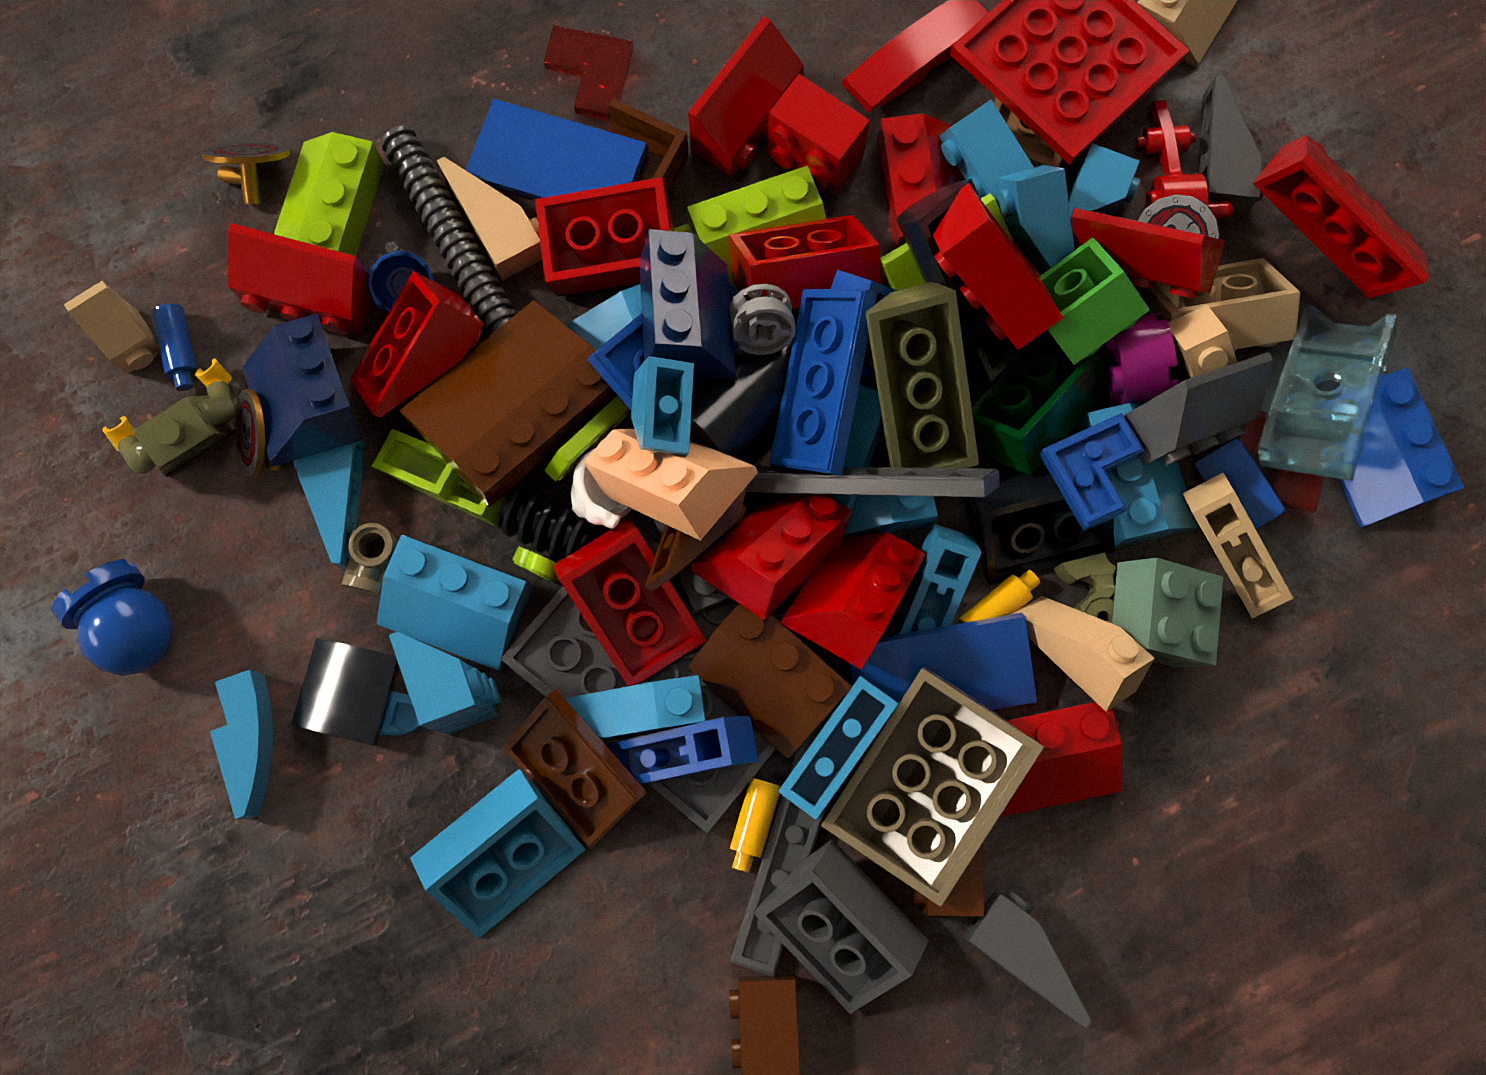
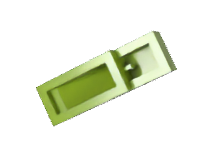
[372,429,516,527]

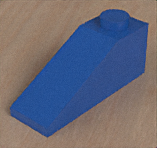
[606,716,759,784]

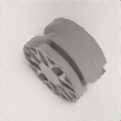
[729,284,795,355]

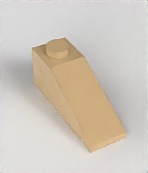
[437,157,543,281]
[1183,473,1294,618]
[1012,596,1155,711]

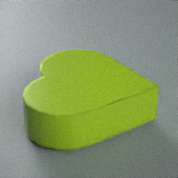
[512,546,561,584]

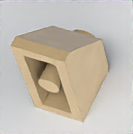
[64,280,160,374]
[1168,304,1237,380]

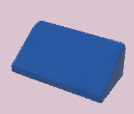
[1192,438,1286,529]

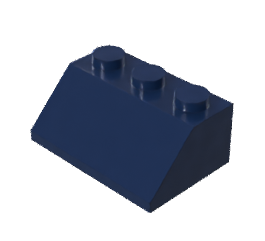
[639,229,736,380]
[242,313,360,467]

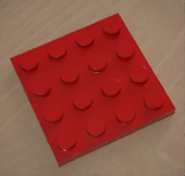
[950,0,1190,165]

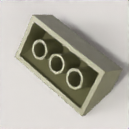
[865,282,979,468]

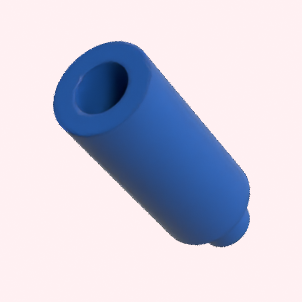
[151,303,198,391]

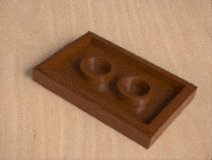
[502,689,648,849]

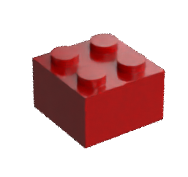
[767,74,870,197]

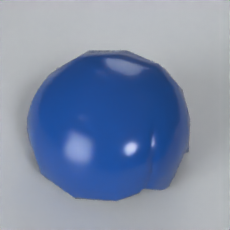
[367,250,435,313]

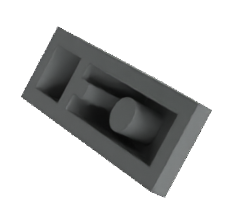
[1198,75,1264,215]
[962,891,1091,1029]

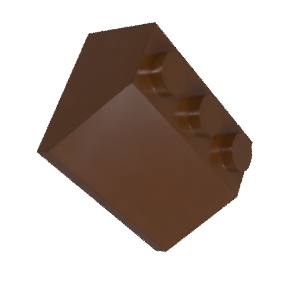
[688,604,852,759]

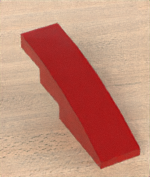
[842,0,989,113]

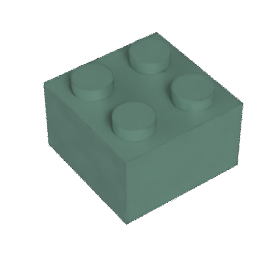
[1112,558,1223,667]

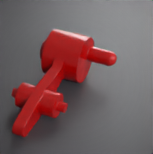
[1136,100,1234,219]

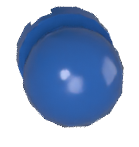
[51,559,173,676]

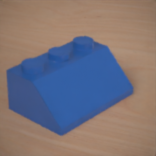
[1307,367,1464,528]

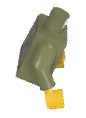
[102,358,235,476]

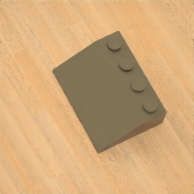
[821,667,1044,907]

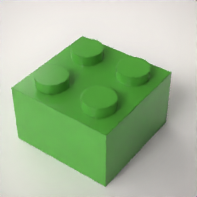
[1040,237,1150,365]

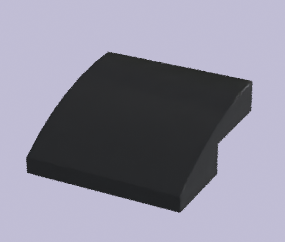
[291,638,399,746]

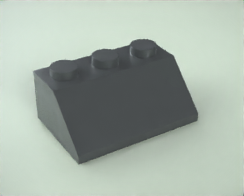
[1124,352,1273,466]
[754,839,929,1014]

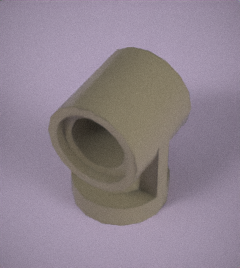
[341,523,399,597]

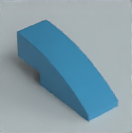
[210,670,273,819]

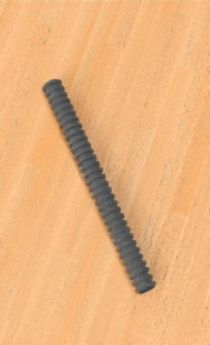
[380,125,581,488]

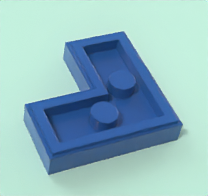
[1040,413,1144,532]

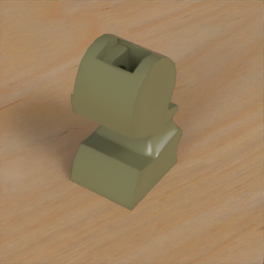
[1053,552,1116,623]

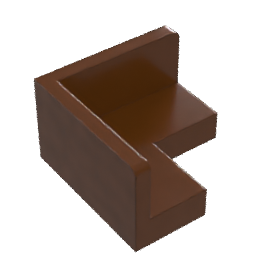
[605,99,689,195]

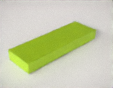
[545,395,632,481]

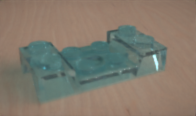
[1258,305,1397,481]

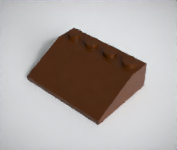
[400,300,617,508]

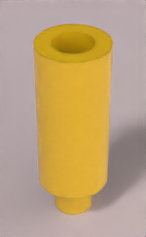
[958,570,1040,624]
[730,778,781,873]

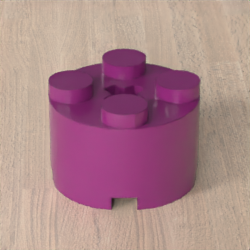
[1098,311,1178,405]

